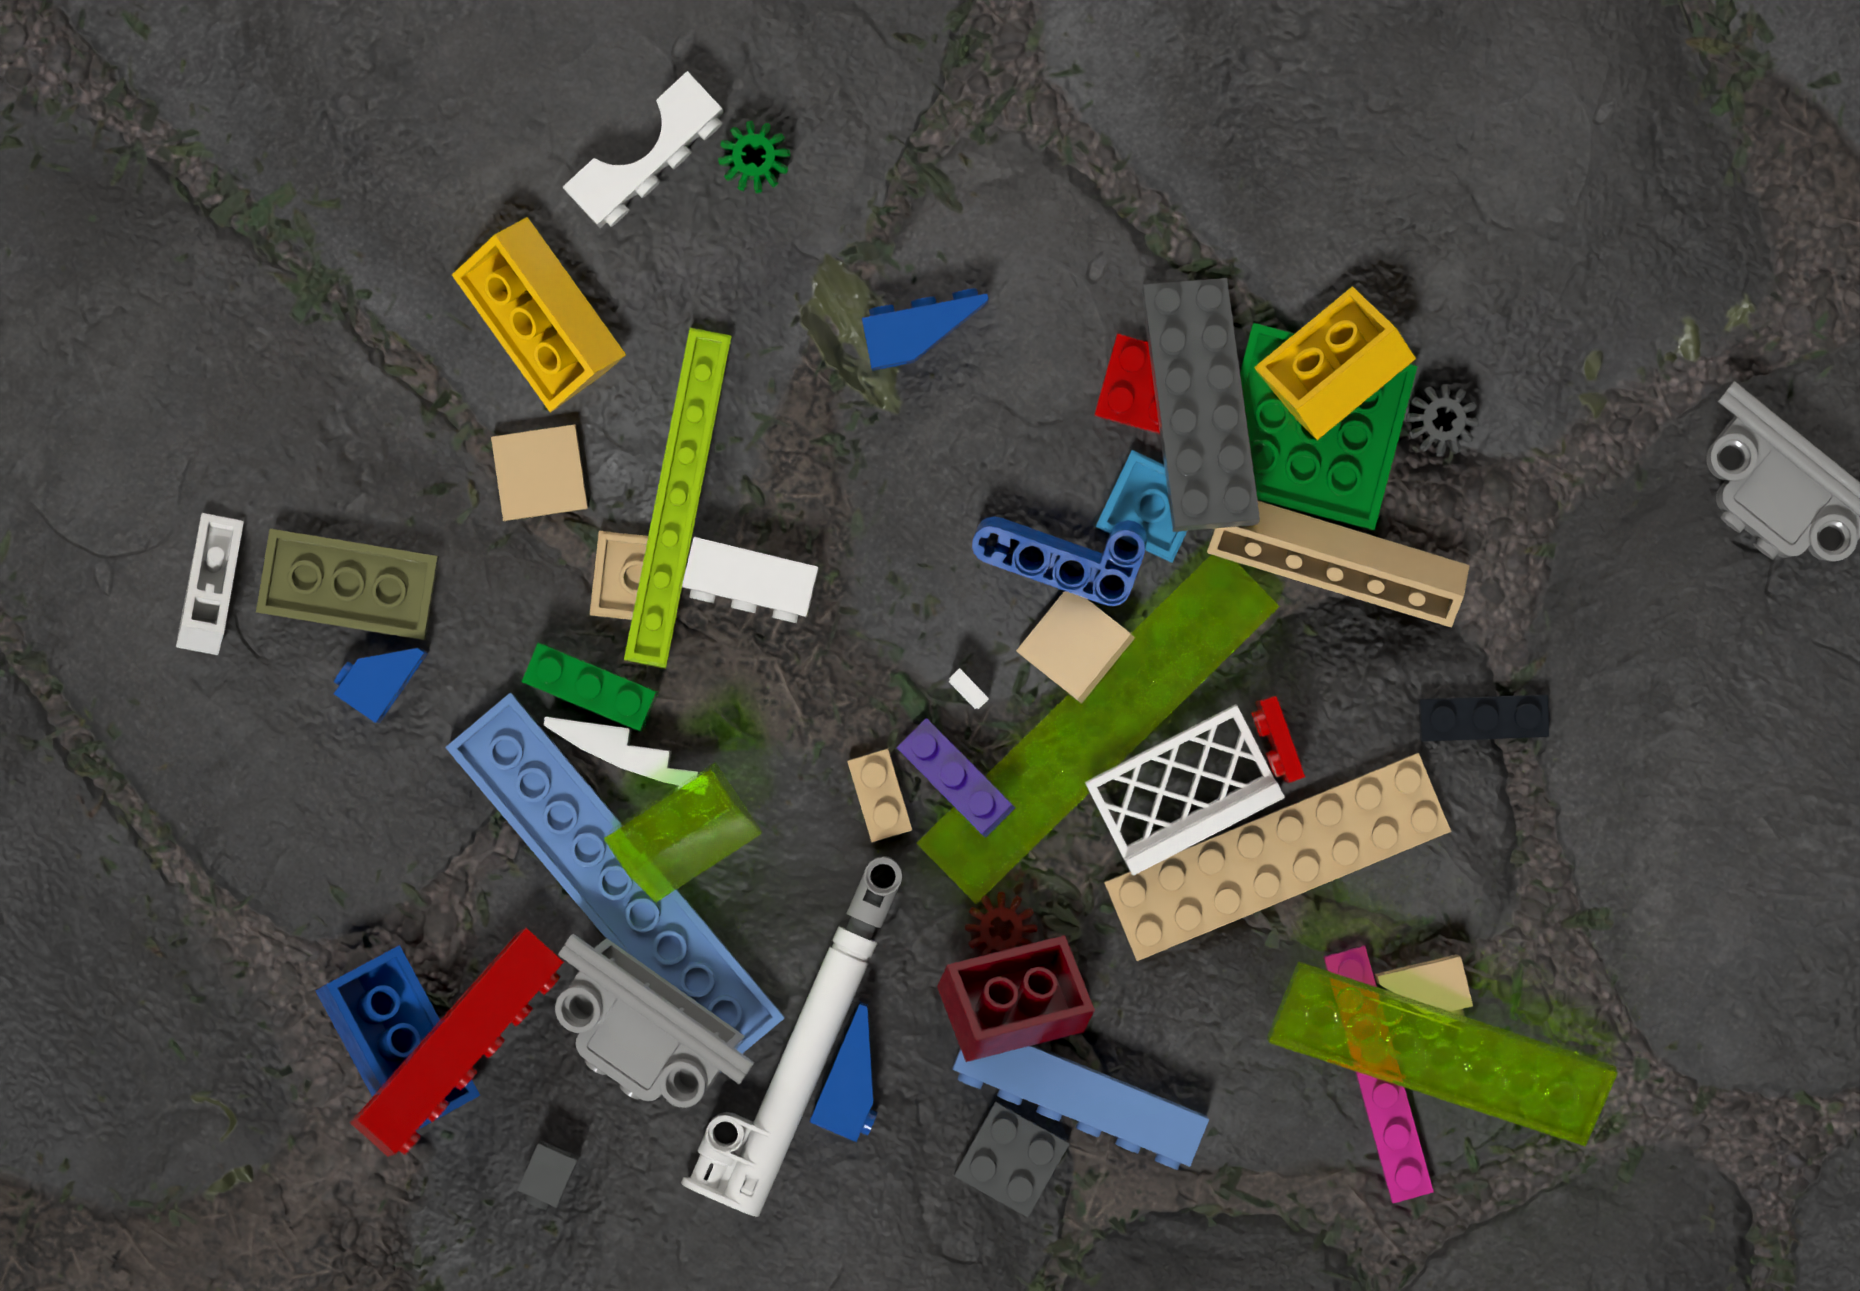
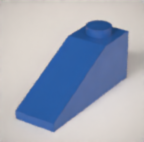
[809,1002,878,1142]

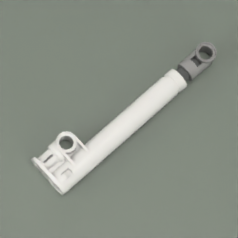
[681,856,902,1217]

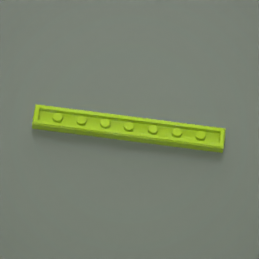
[624,328,732,669]

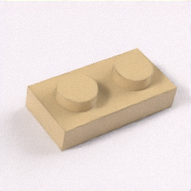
[847,749,912,842]

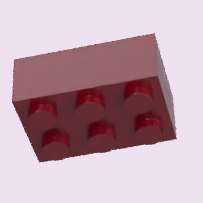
[937,935,1095,1062]

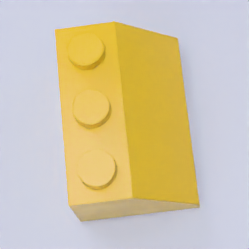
[1254,286,1416,440]

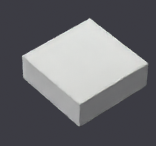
[949,668,989,709]

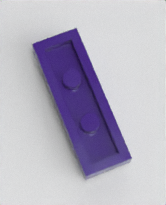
[897,718,1015,838]

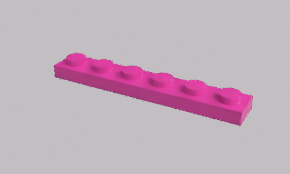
[1323,945,1434,1204]

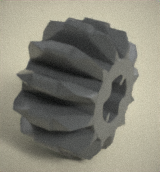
[1406,384,1479,457]

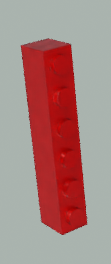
[350,928,564,1157]

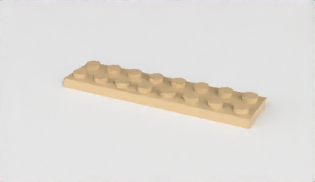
[1104,753,1451,961]

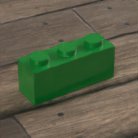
[522,643,659,731]

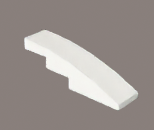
[544,717,711,791]

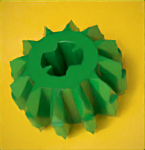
[718,121,791,194]

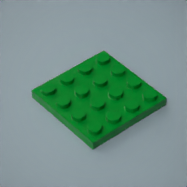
[1240,323,1418,531]

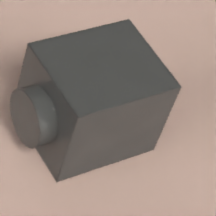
[517,1140,580,1210]

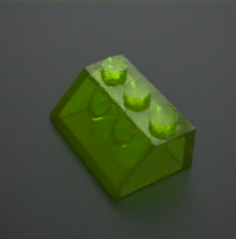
[603,762,763,902]

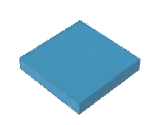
[1095,450,1187,563]

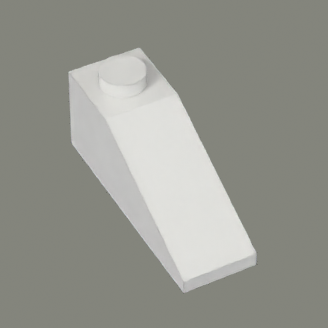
[176,513,244,655]

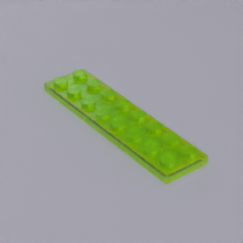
[1267,961,1618,1147]

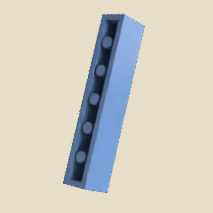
[952,1045,1209,1170]

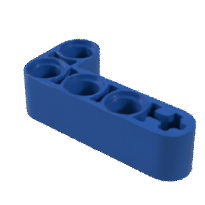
[972,516,1147,606]

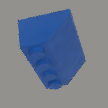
[315,945,480,1131]

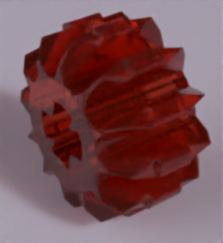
[965,891,1037,956]

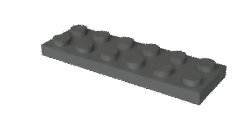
[1141,278,1260,532]

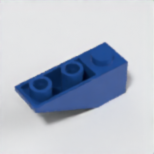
[862,288,988,371]

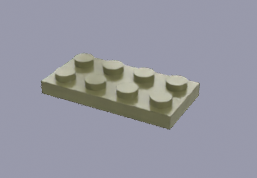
[256,529,439,640]

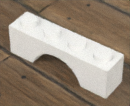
[563,71,724,228]

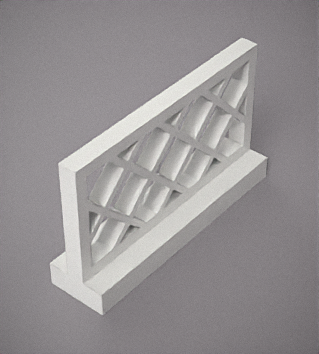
[1085,704,1285,876]

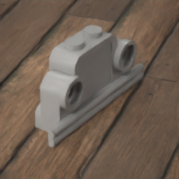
[1706,381,1860,562]
[555,934,755,1108]

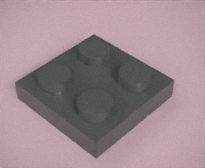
[954,1101,1070,1218]

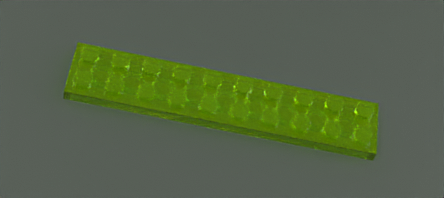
[917,555,1280,904]

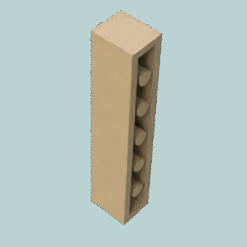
[1207,501,1470,628]

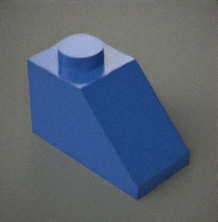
[334,648,429,723]

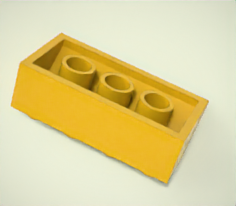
[452,217,626,412]

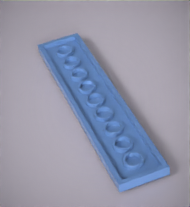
[445,693,785,1054]

